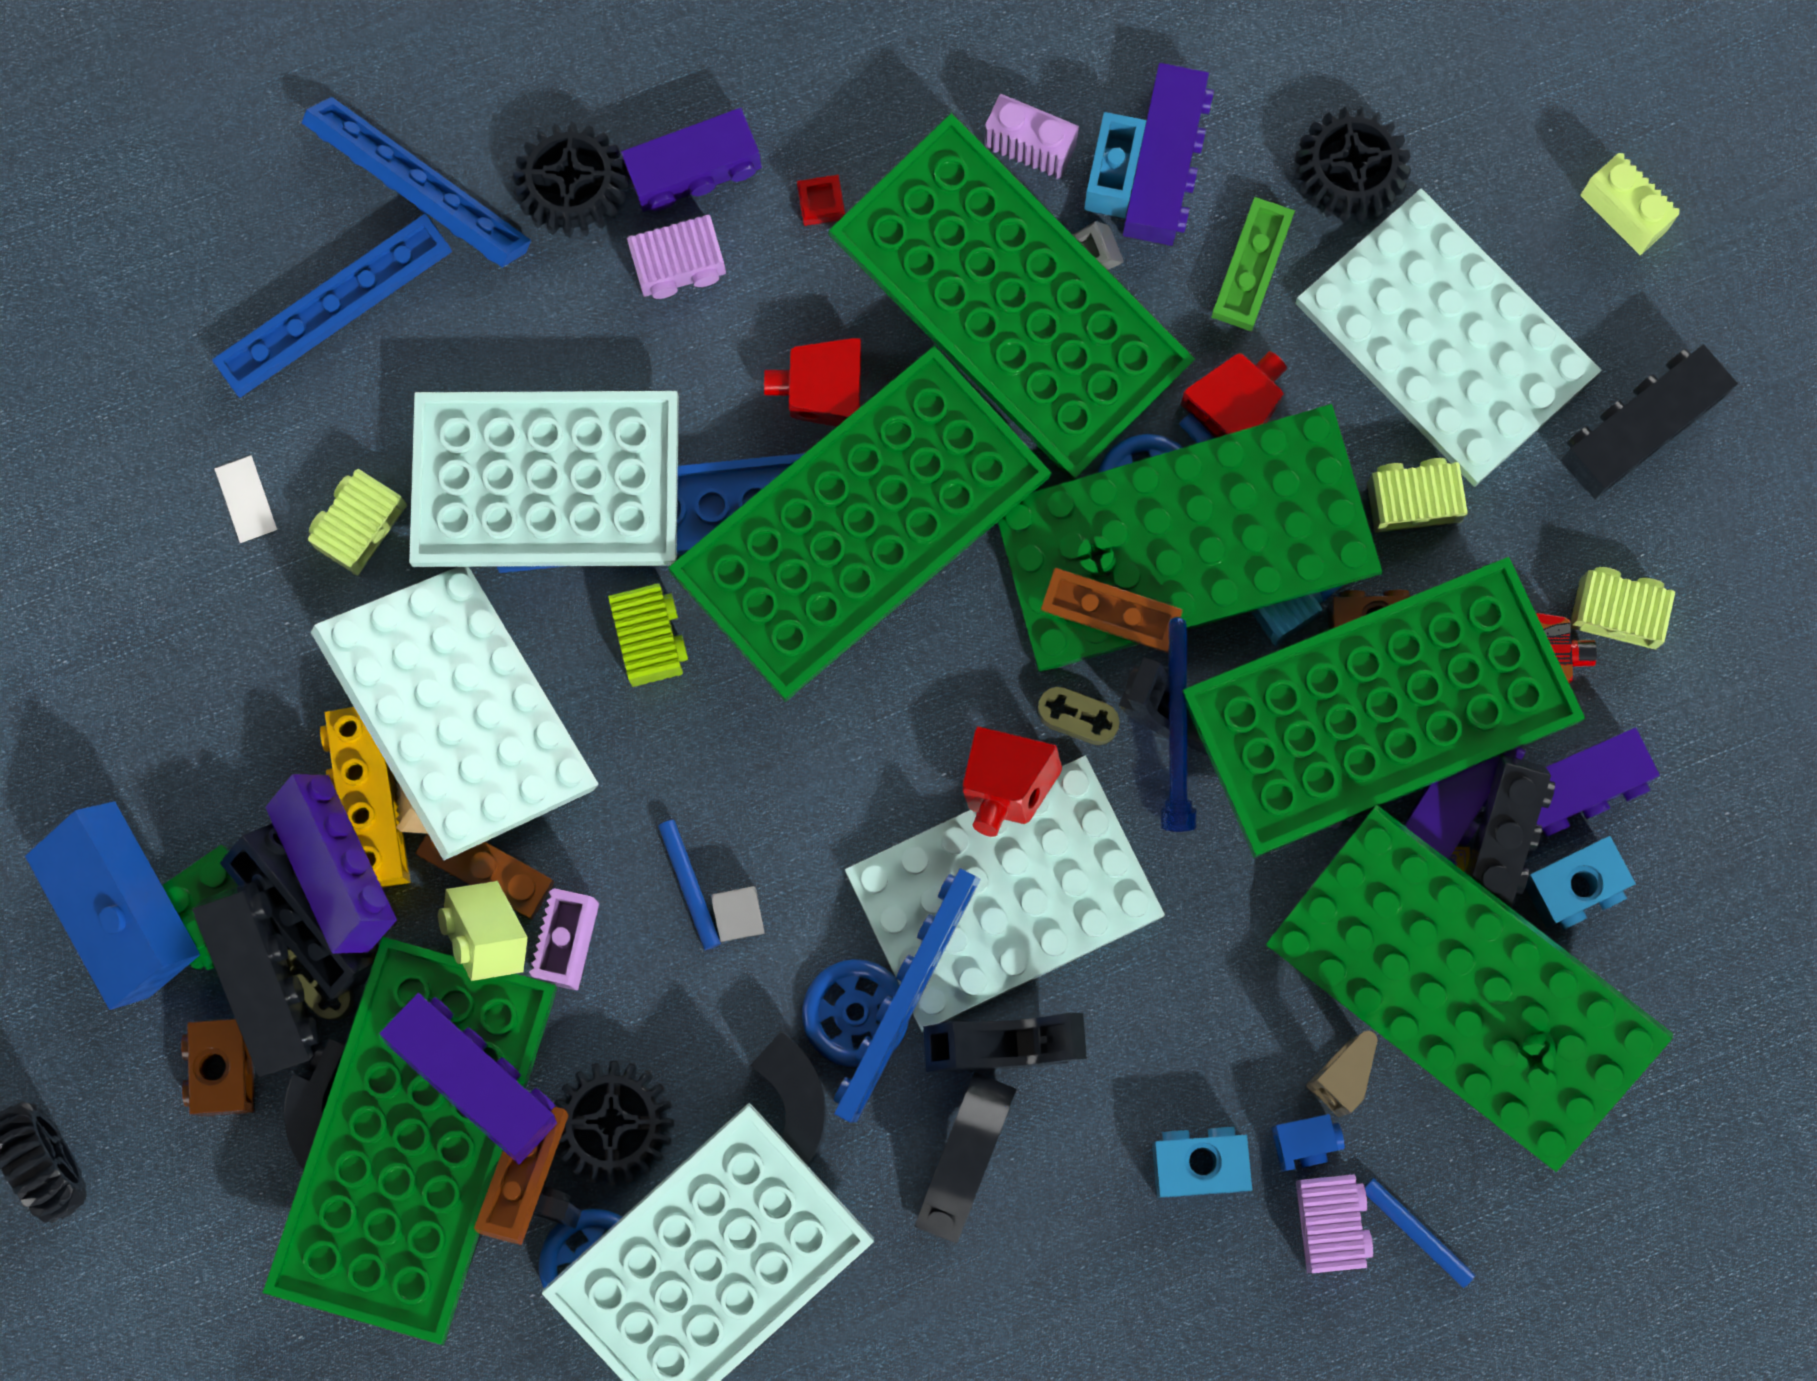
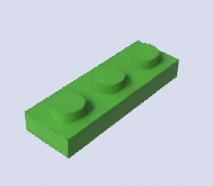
[1211,197,1295,332]

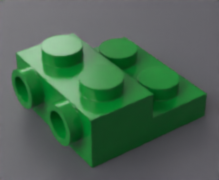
[162,844,238,970]

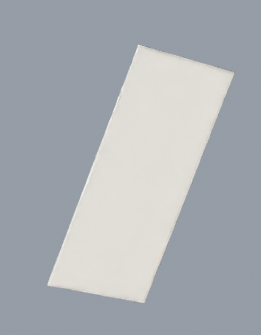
[215,455,277,543]

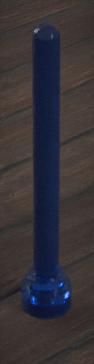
[1161,617,1197,832]

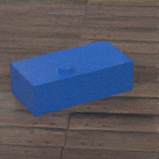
[25,801,201,1010]

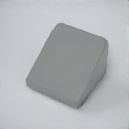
[1072,221,1124,270]
[711,886,765,942]

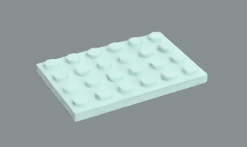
[1295,188,1602,487]
[409,391,679,567]
[311,567,598,860]
[845,755,1165,1033]
[542,1103,874,1381]

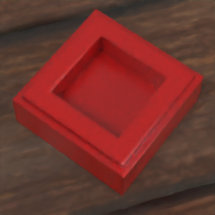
[797,174,845,226]

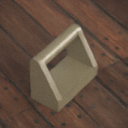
[1305,1031,1378,1118]

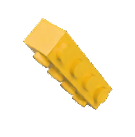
[320,707,411,888]

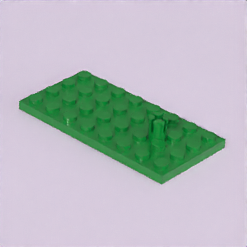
[828,113,1195,480]
[668,346,1051,702]
[998,404,1382,672]
[1181,557,1585,858]
[1266,805,1673,1172]
[262,937,558,1346]

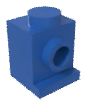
[1271,1114,1345,1172]

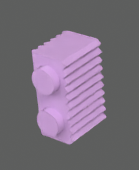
[984,94,1079,179]
[627,215,726,299]
[529,888,599,990]
[1296,1174,1373,1273]

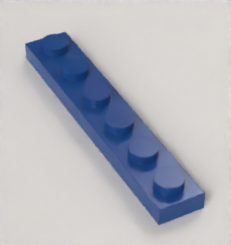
[302,97,531,268]
[212,214,452,398]
[833,868,981,1123]

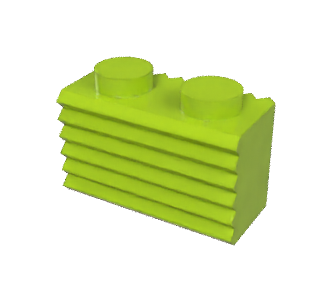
[608,583,689,687]

